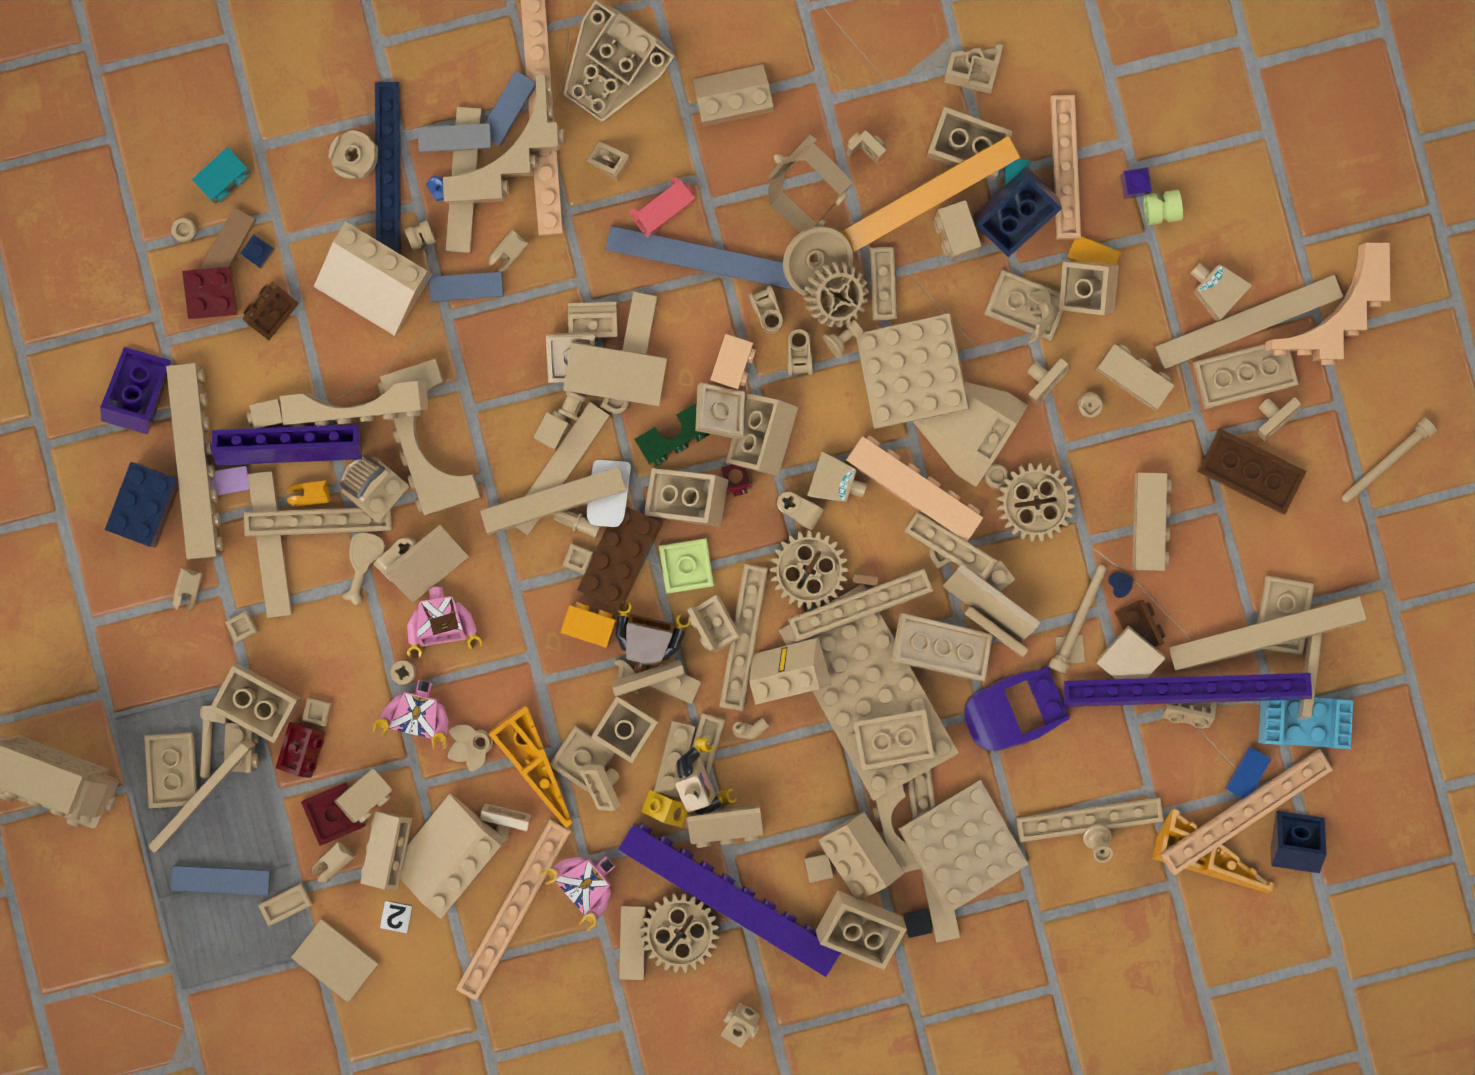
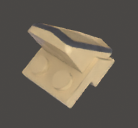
[340,455,409,523]

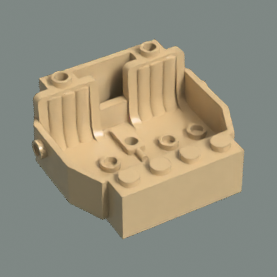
[0,735,119,828]

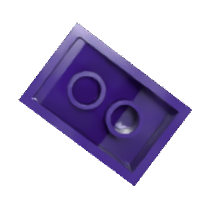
[100,347,171,434]

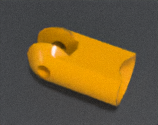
[286,480,330,507]

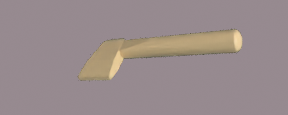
[200,705,227,778]

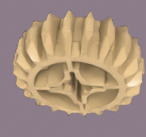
[804,262,869,327]

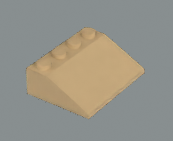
[314,221,433,336]
[400,793,506,919]

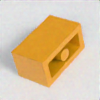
[560,602,616,648]

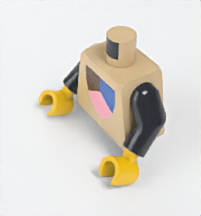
[674,738,736,815]

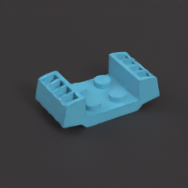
[1258,698,1354,749]

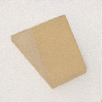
[587,141,631,181]

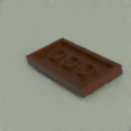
[1197,428,1307,515]
[577,506,663,611]

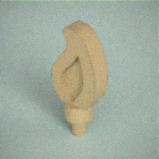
[615,660,639,695]

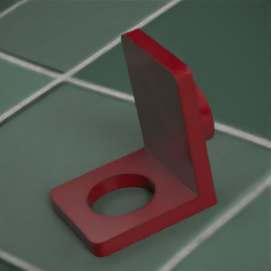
[721,464,752,497]

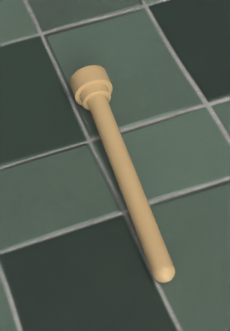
[1342,417,1437,503]
[1048,564,1107,675]

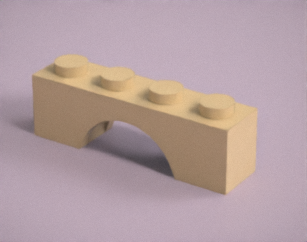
[869,785,921,872]

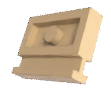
[568,302,618,338]

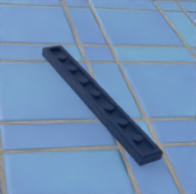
[375,82,401,255]

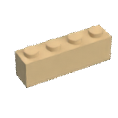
[1132,473,1171,571]

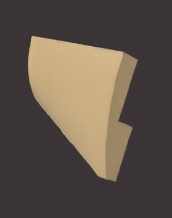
[944,44,1003,94]

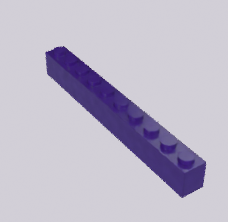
[618,822,841,977]

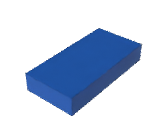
[1225,747,1271,799]

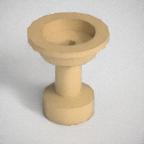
[822,319,864,359]
[1083,824,1113,863]

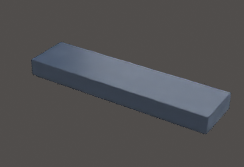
[171,865,271,895]

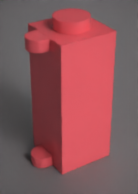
[629,177,695,238]

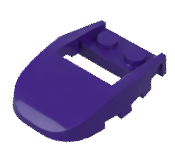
[964,666,1070,751]

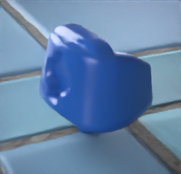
[426,176,444,201]

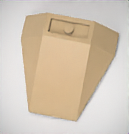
[563,0,675,122]
[912,382,1028,487]

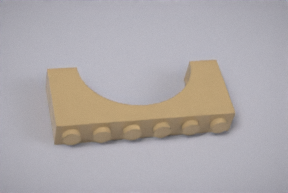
[378,359,482,516]

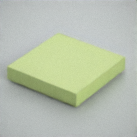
[659,538,714,594]

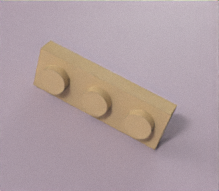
[654,720,696,797]

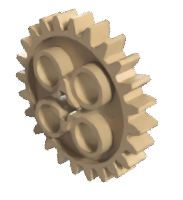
[996,463,1075,541]
[770,530,849,609]
[640,893,719,973]

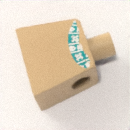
[1190,263,1252,321]
[807,452,867,503]

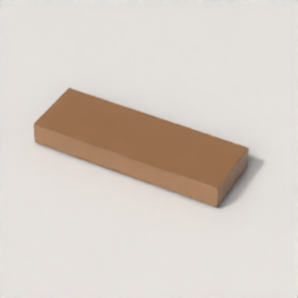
[200,207,256,269]

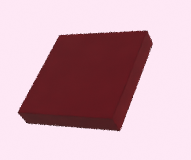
[301,782,365,846]

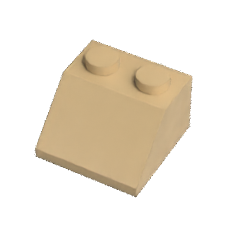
[1059,261,1119,316]

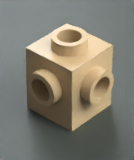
[720,1003,760,1048]

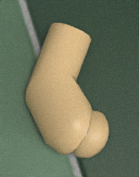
[732,718,770,740]

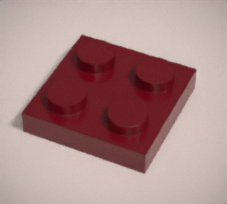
[182,266,238,319]

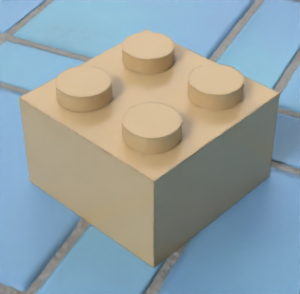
[933,200,982,262]
[591,696,658,763]

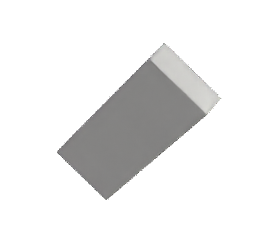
[418,123,492,153]

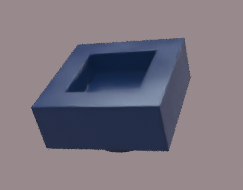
[240,235,275,268]

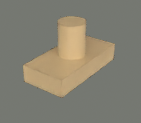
[1027,358,1070,406]
[1258,397,1301,442]
[650,664,701,704]
[579,765,621,811]
[479,803,532,841]

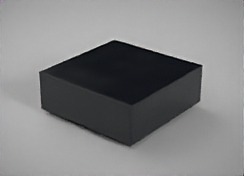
[903,908,932,938]

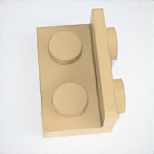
[1162,702,1217,729]
[224,723,260,773]

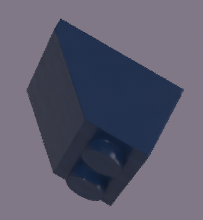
[1271,811,1327,873]

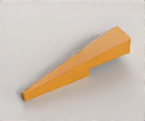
[489,705,572,828]
[1152,809,1274,893]

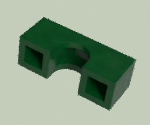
[634,403,710,466]

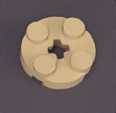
[329,130,378,180]

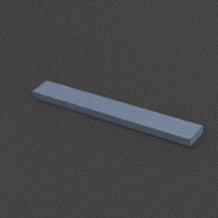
[606,226,794,291]

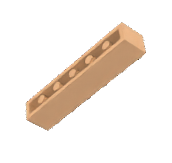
[845,436,983,541]

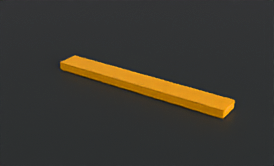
[840,135,1020,252]

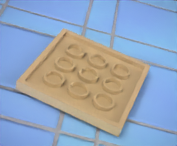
[856,313,970,429]
[898,780,1028,914]

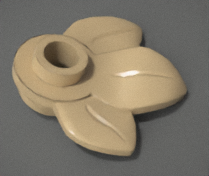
[448,725,493,772]

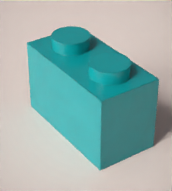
[192,147,251,204]

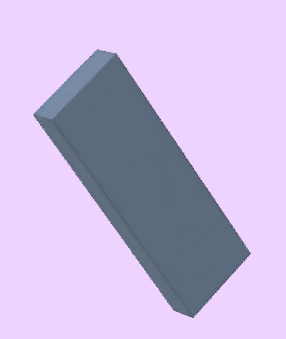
[485,70,536,146]
[429,272,503,302]

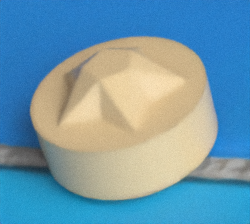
[1077,392,1103,418]

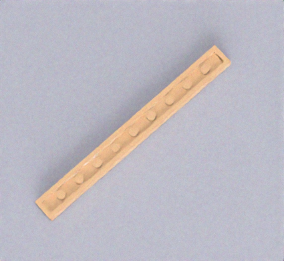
[521,0,563,236]

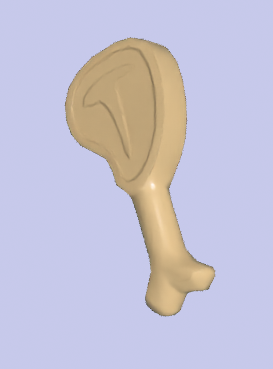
[342,532,386,606]

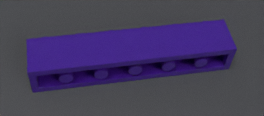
[211,424,362,465]

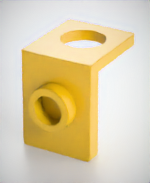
[641,790,688,827]

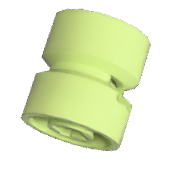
[1143,190,1183,225]

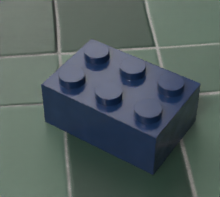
[973,166,1062,257]
[105,462,179,548]

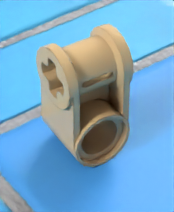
[748,285,783,334]
[787,329,812,376]
[777,492,824,531]
[373,537,418,582]

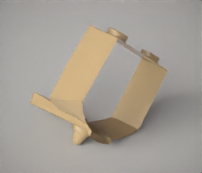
[768,135,853,232]

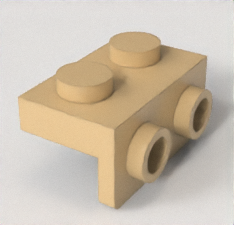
[847,130,886,164]
[687,595,741,652]

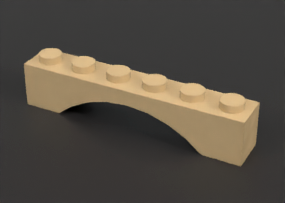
[280,381,429,427]

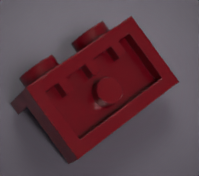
[275,722,325,778]

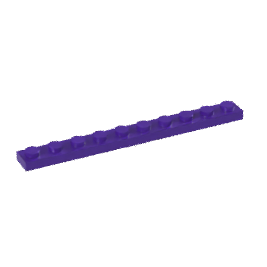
[1064,673,1312,707]

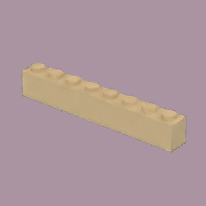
[166,363,223,560]

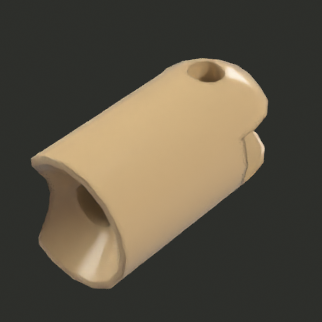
[489,230,529,272]
[172,568,203,612]
[312,841,354,883]

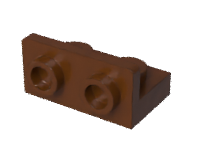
[242,282,299,340]
[1114,600,1165,647]

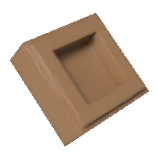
[852,573,878,586]

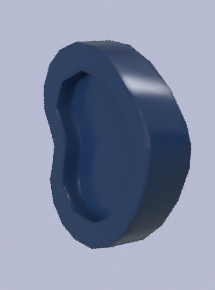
[1108,573,1133,598]

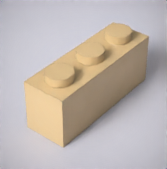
[1095,344,1174,411]
[360,811,412,890]

